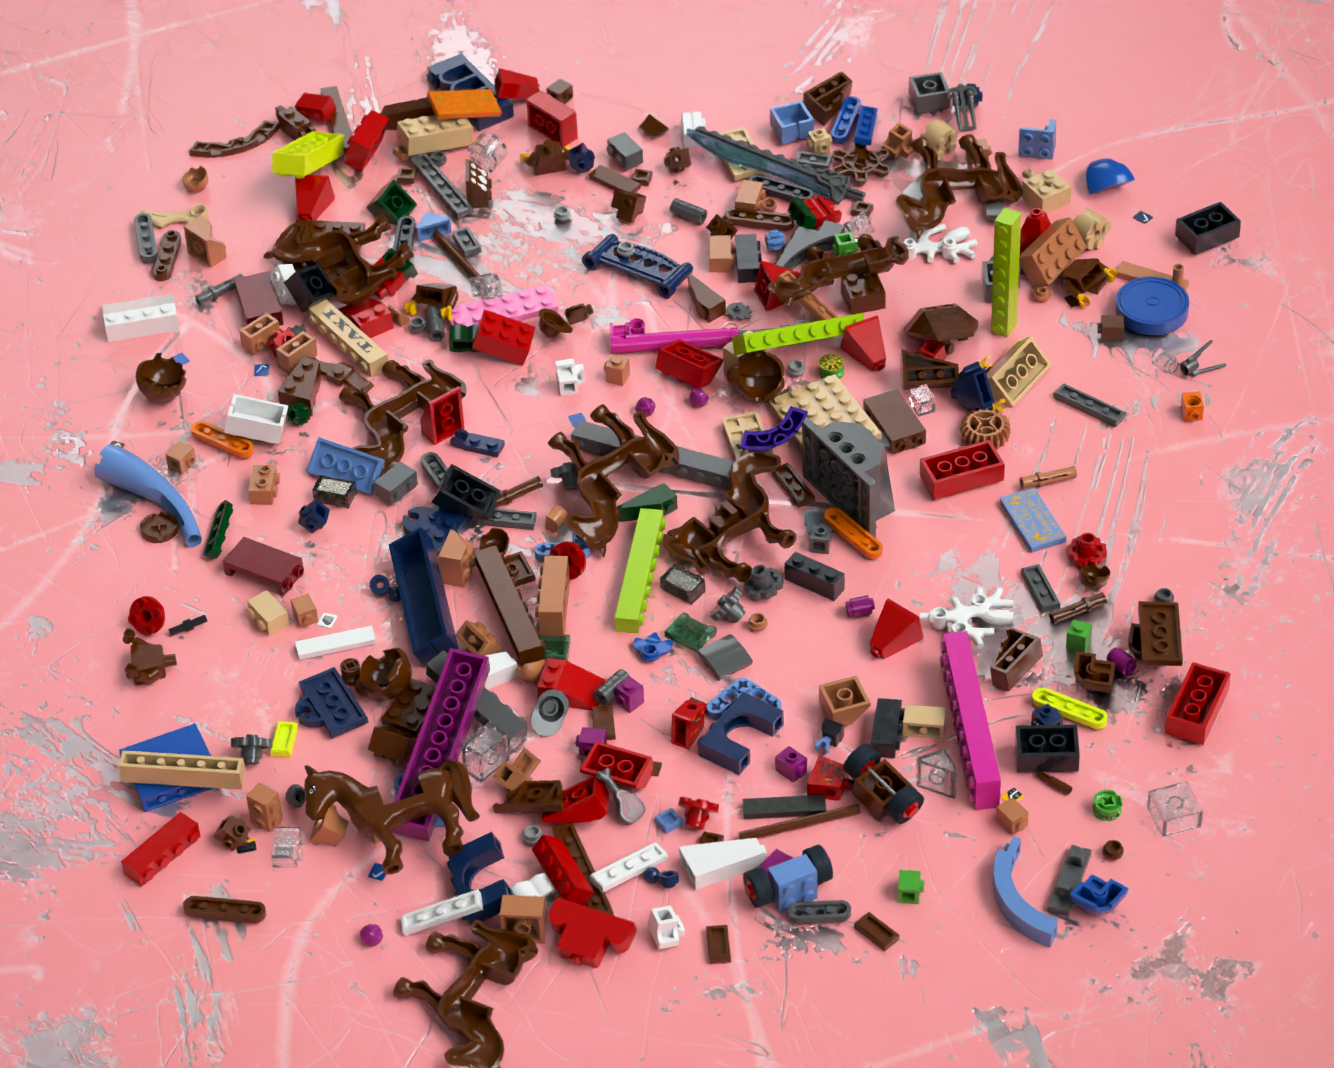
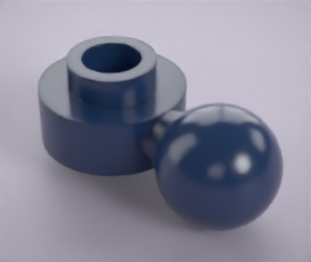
[370,575,401,602]
[644,867,679,888]

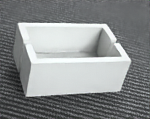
[225,394,288,444]

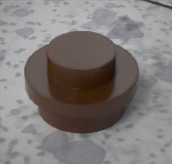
[1103,840,1124,860]

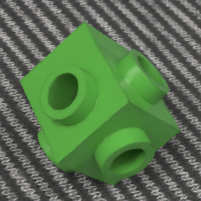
[832,231,859,256]

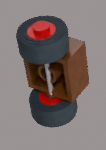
[843,743,924,824]

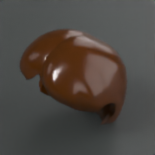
[727,352,785,403]
[355,647,412,700]

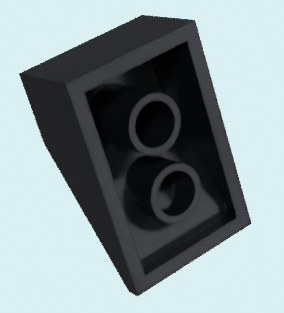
[431,464,501,520]

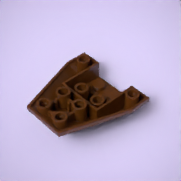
[904,303,979,344]

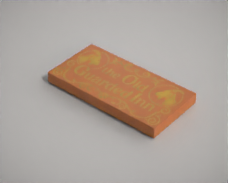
[427,89,502,119]

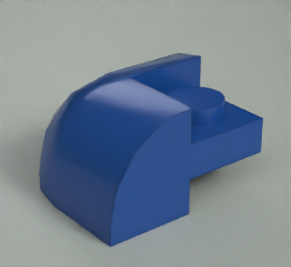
[1070,874,1129,915]

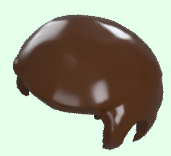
[136,353,187,403]

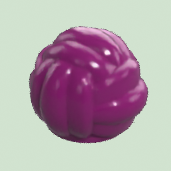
[689,387,709,407]
[635,397,656,417]
[360,924,383,946]

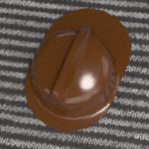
[538,308,573,338]

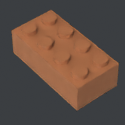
[1019,217,1087,289]
[535,556,570,639]

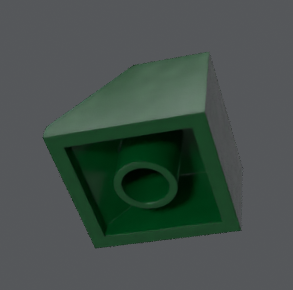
[366,179,417,225]

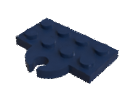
[403,505,473,557]
[295,667,368,738]

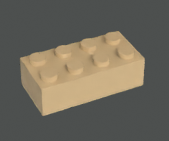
[397,115,473,156]

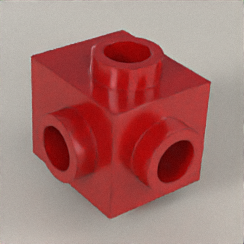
[266,328,296,358]

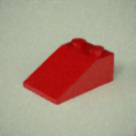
[338,297,394,338]
[420,386,465,445]
[537,658,606,711]
[541,775,609,823]

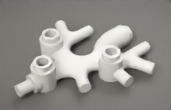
[902,223,978,263]
[920,587,1013,649]

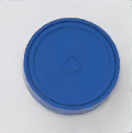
[1116,276,1189,335]

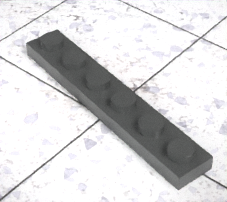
[410,153,473,219]

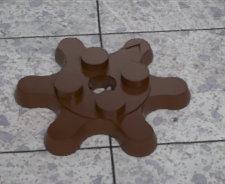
[832,143,890,185]

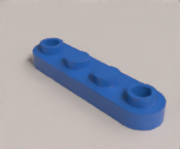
[831,96,861,144]

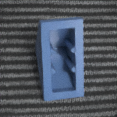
[416,212,452,242]

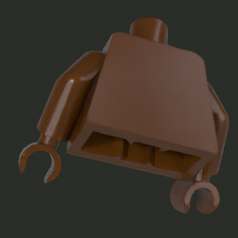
[122,628,177,685]

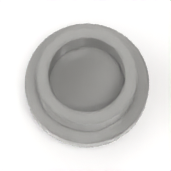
[554,206,571,222]
[617,241,635,257]
[787,360,805,376]
[522,825,543,845]

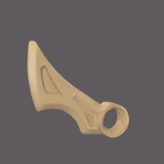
[141,204,209,228]

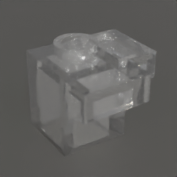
[469,272,503,300]

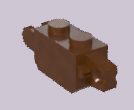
[275,105,317,141]

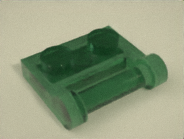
[665,612,717,652]
[539,635,571,662]

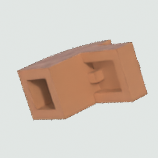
[492,748,541,791]

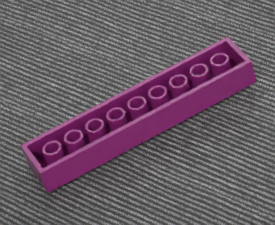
[391,648,490,841]

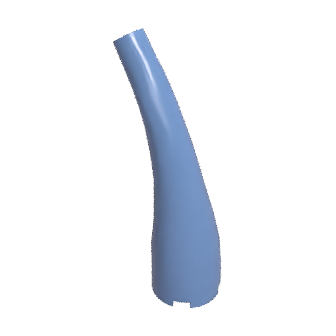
[94,444,202,547]

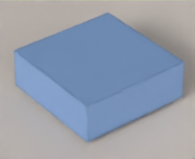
[654,808,683,834]

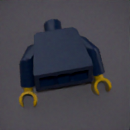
[950,355,1006,412]

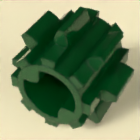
[287,402,311,426]

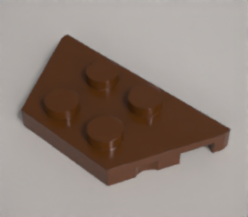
[492,780,564,813]

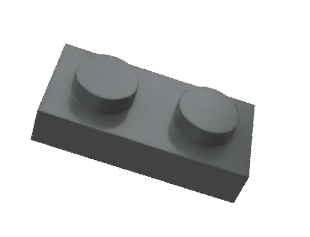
[796,151,832,169]
[452,226,481,257]

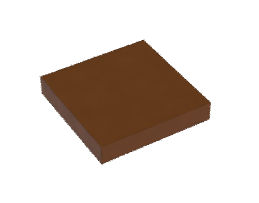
[504,551,536,586]

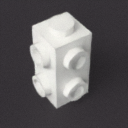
[269,264,297,305]

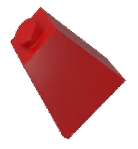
[494,68,540,99]

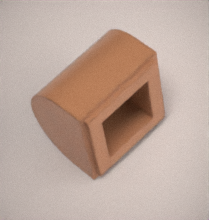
[545,505,568,532]

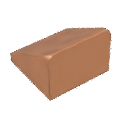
[388,305,410,327]

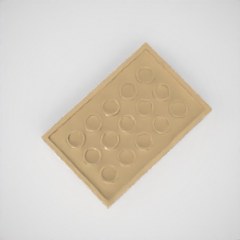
[768,374,882,448]

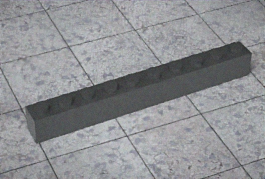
[571,420,735,490]

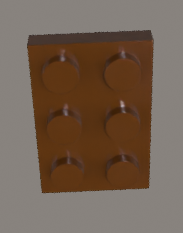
[381,678,436,735]

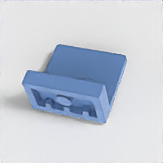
[1018,119,1057,160]

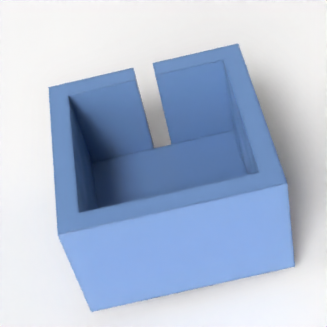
[770,100,814,144]

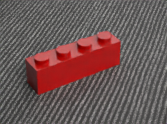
[121,812,201,887]
[532,834,594,906]

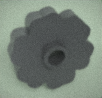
[550,462,578,490]
[744,565,784,601]
[710,587,746,623]
[231,734,273,764]

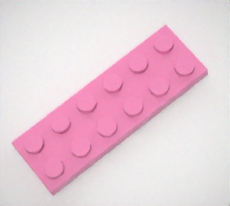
[447,284,558,326]

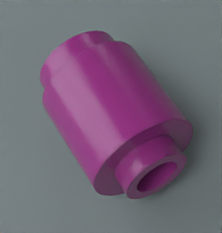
[845,595,875,618]
[1106,648,1137,675]

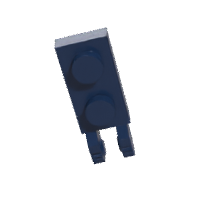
[450,429,505,457]

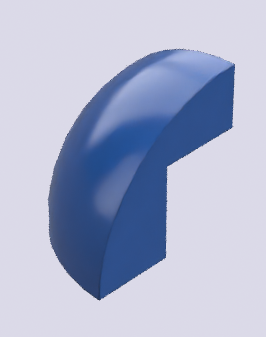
[1086,158,1135,194]

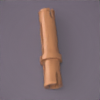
[1019,466,1077,489]

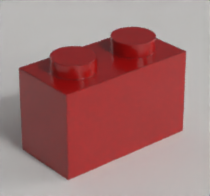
[294,92,337,122]

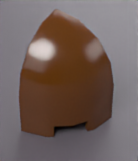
[639,114,669,136]

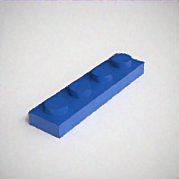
[854,105,878,146]

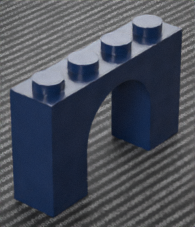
[697,692,784,775]
[447,832,513,926]

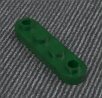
[203,500,233,560]

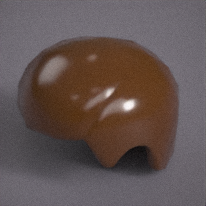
[480,528,510,555]
[1079,563,1111,589]

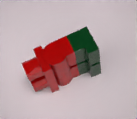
[788,196,842,229]
[374,248,418,299]

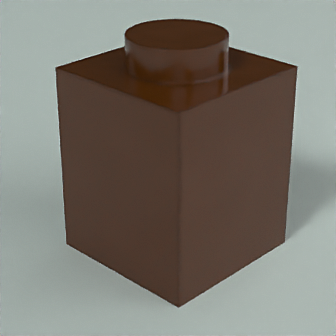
[1097,315,1124,341]

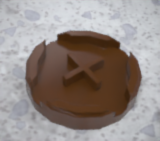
[140,512,179,543]

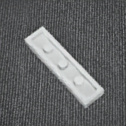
[295,626,376,660]
[589,842,668,893]
[401,889,483,936]

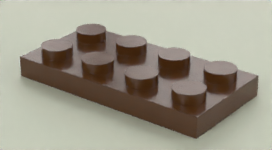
[1138,601,1183,666]

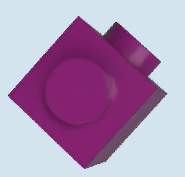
[615,676,644,713]
[576,727,607,756]
[775,746,807,783]

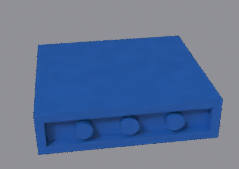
[119,723,213,813]

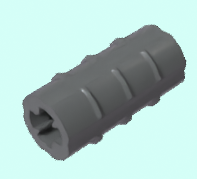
[670,198,708,224]
[425,306,445,342]
[593,669,630,706]

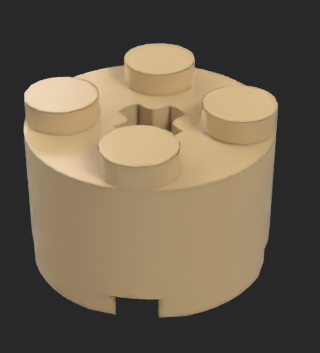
[920,119,958,161]
[1073,208,1112,250]

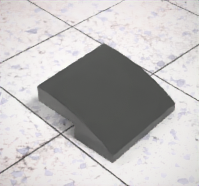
[697,634,753,681]

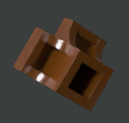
[611,189,647,223]
[708,501,739,537]

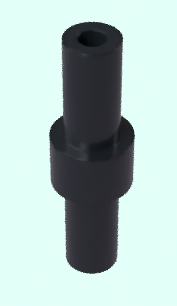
[168,614,208,636]

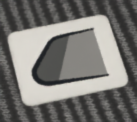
[317,613,338,628]

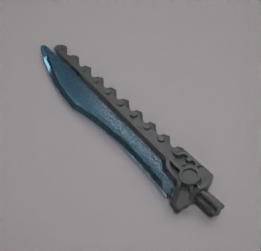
[686,126,866,204]

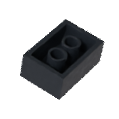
[1175,201,1241,255]
[1015,725,1080,773]

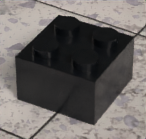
[284,263,337,313]

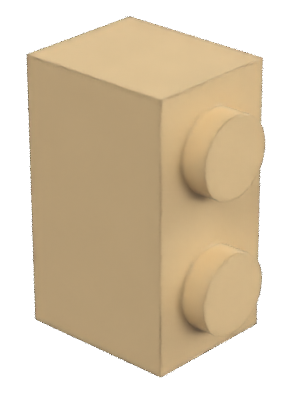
[247,590,290,636]
[903,704,946,739]

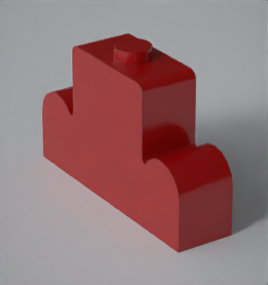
[549,897,637,968]

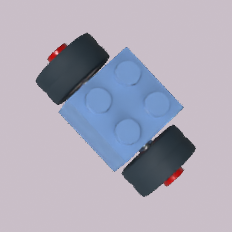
[743,845,833,913]

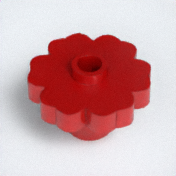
[1067,532,1107,567]

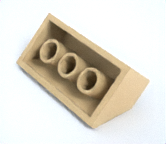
[986,336,1052,407]

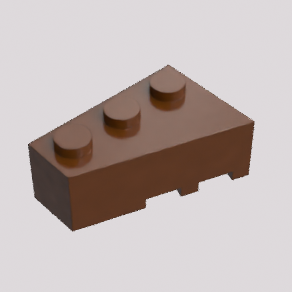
[803,71,853,126]
[990,626,1043,691]

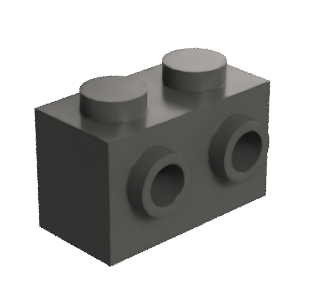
[606,132,643,170]
[374,462,418,505]

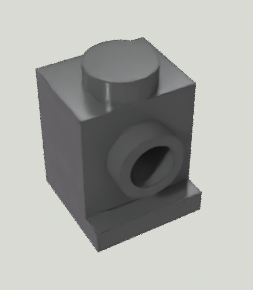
[809,523,832,554]

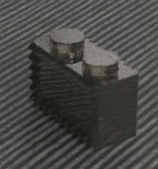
[312,475,357,508]
[660,564,705,605]

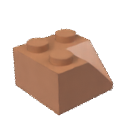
[183,216,227,268]
[439,530,476,587]
[819,675,871,726]
[500,895,546,944]

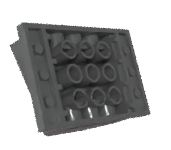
[802,418,895,538]

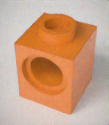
[1181,391,1204,421]

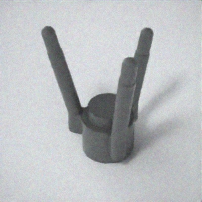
[1180,340,1226,377]

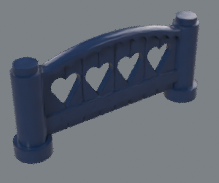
[582,234,693,299]

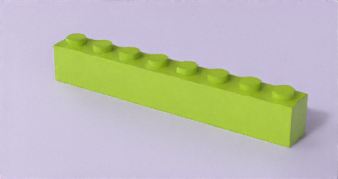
[991,208,1021,337]
[731,313,865,355]
[615,508,667,633]

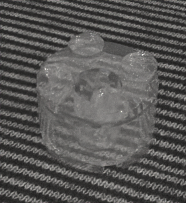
[468,131,508,173]

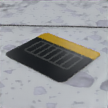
[237,838,257,854]

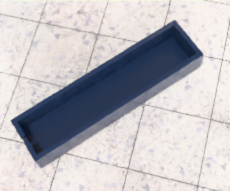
[388,527,459,666]

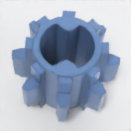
[765,229,785,252]

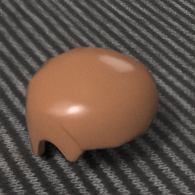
[182,165,209,191]
[516,659,545,682]

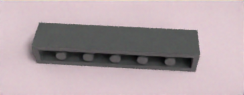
[426,650,527,750]

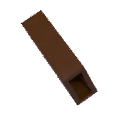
[380,97,435,130]

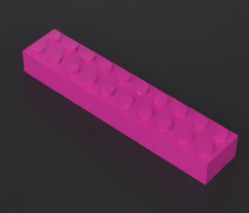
[940,631,1001,810]

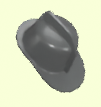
[531,689,569,737]

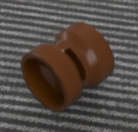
[340,658,360,686]

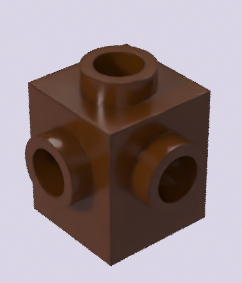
[664,147,692,173]
[706,214,738,239]
[213,814,251,851]

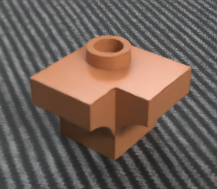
[882,123,914,158]
[309,804,349,847]

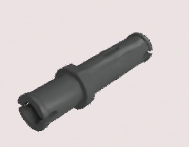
[195,273,244,306]

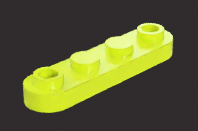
[1032,688,1108,729]

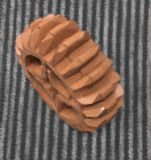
[960,408,1011,449]

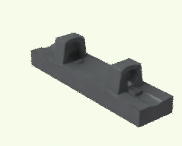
[1047,845,1092,917]

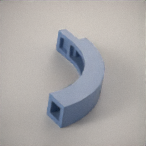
[993,836,1058,948]

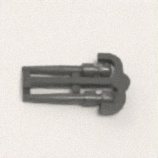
[947,84,977,131]

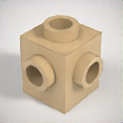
[806,128,832,155]

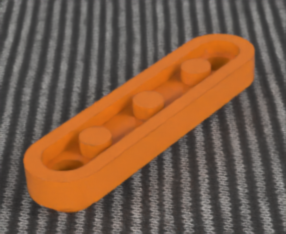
[191,421,254,458]
[824,507,883,559]

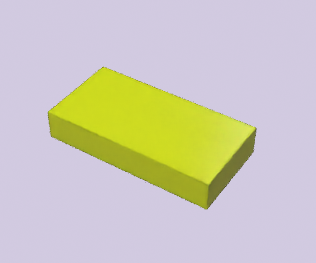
[270,721,298,757]

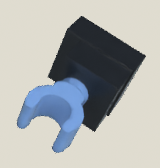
[815,718,844,754]

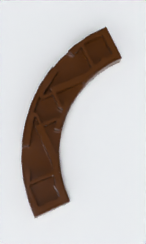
[189,120,280,158]

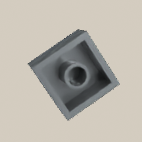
[909,72,950,113]

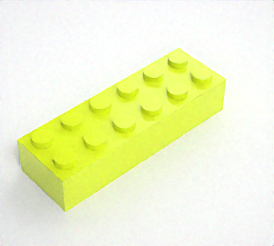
[272,131,344,178]

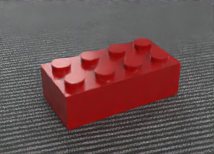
[920,440,1005,500]
[1165,662,1231,745]

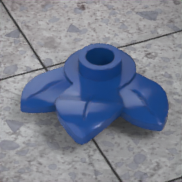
[633,632,673,662]

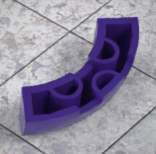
[739,406,808,451]

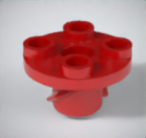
[549,541,586,580]
[128,596,165,635]
[678,797,720,830]

